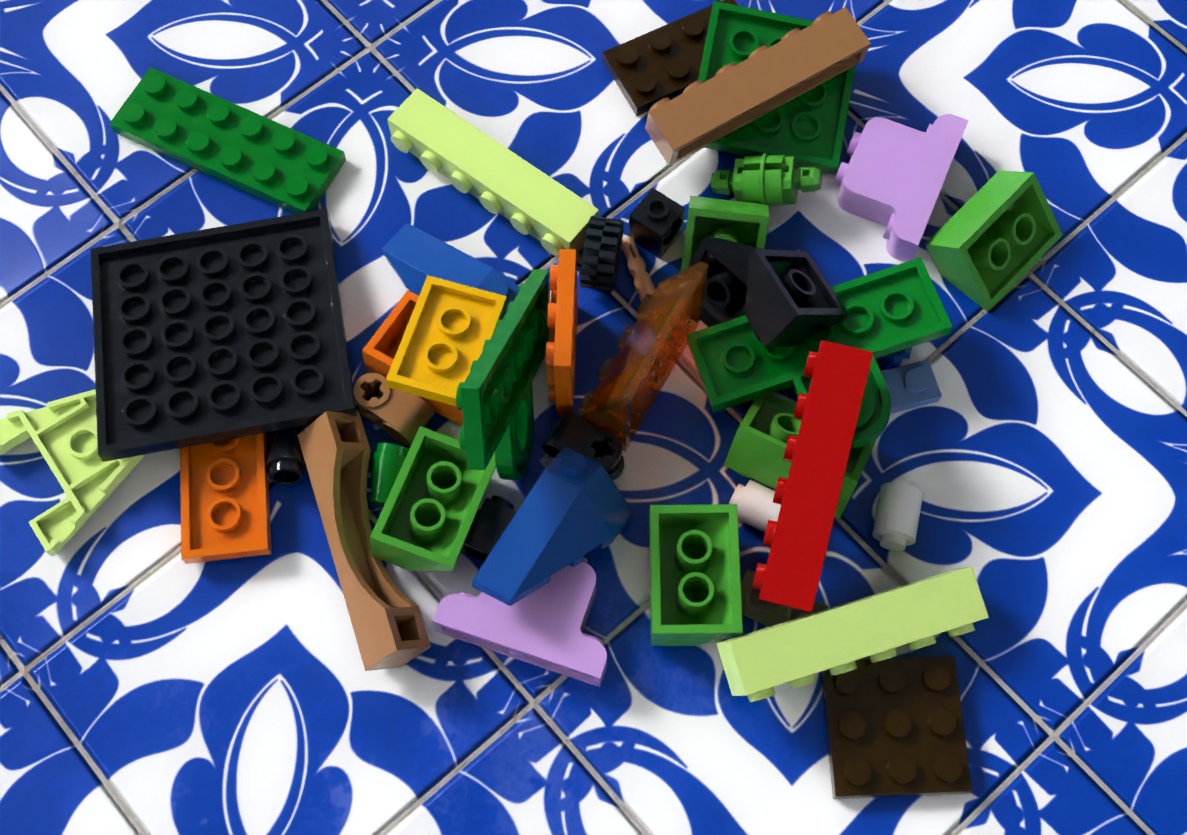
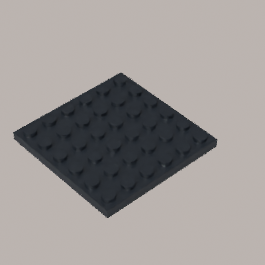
[90,209,357,462]

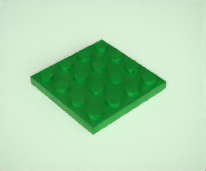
[698,1,856,174]

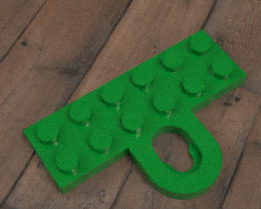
[686,257,953,449]
[456,269,551,481]

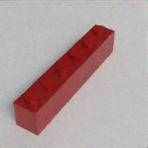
[752,340,873,614]

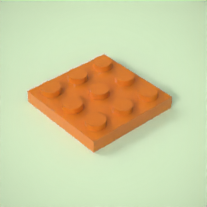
[545,249,578,416]

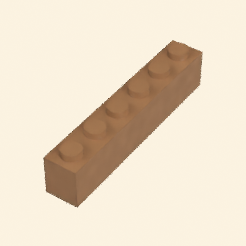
[645,7,871,166]

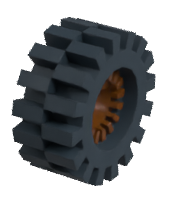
[580,216,624,292]

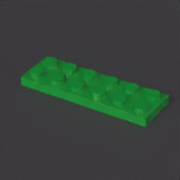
[109,67,346,214]

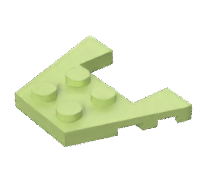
[0,389,144,557]

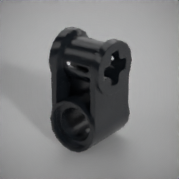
[542,411,625,480]

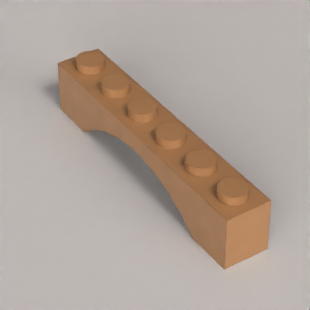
[297,411,431,671]

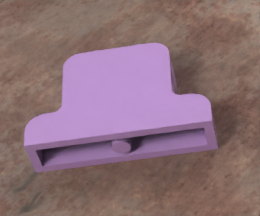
[834,114,968,262]
[432,557,607,687]

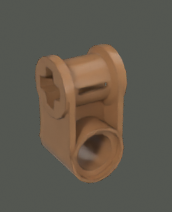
[353,373,435,446]

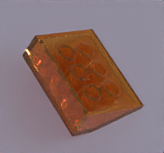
[579,261,709,452]

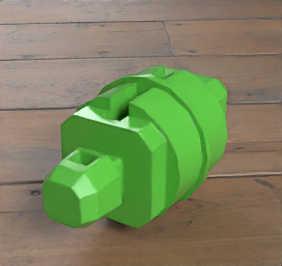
[711,153,822,206]

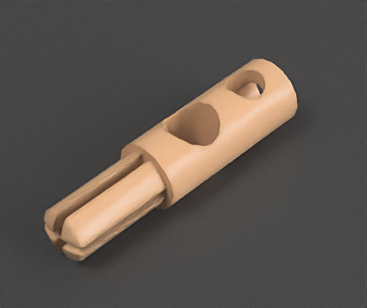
[622,237,657,303]

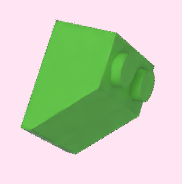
[679,196,769,283]

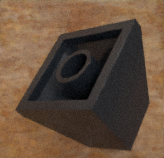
[673,236,761,327]
[745,249,849,347]

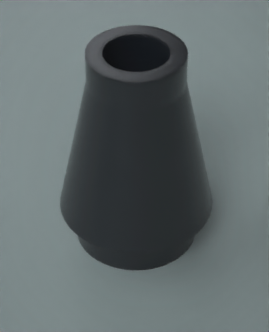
[265,426,307,485]

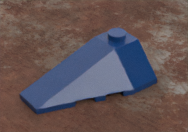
[381,223,519,319]
[472,446,633,606]

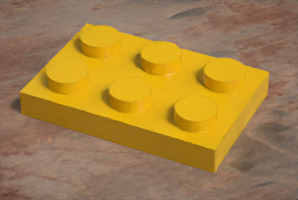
[386,275,507,407]

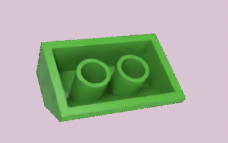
[925,170,1063,310]
[723,392,877,520]
[370,426,496,571]
[648,504,743,646]

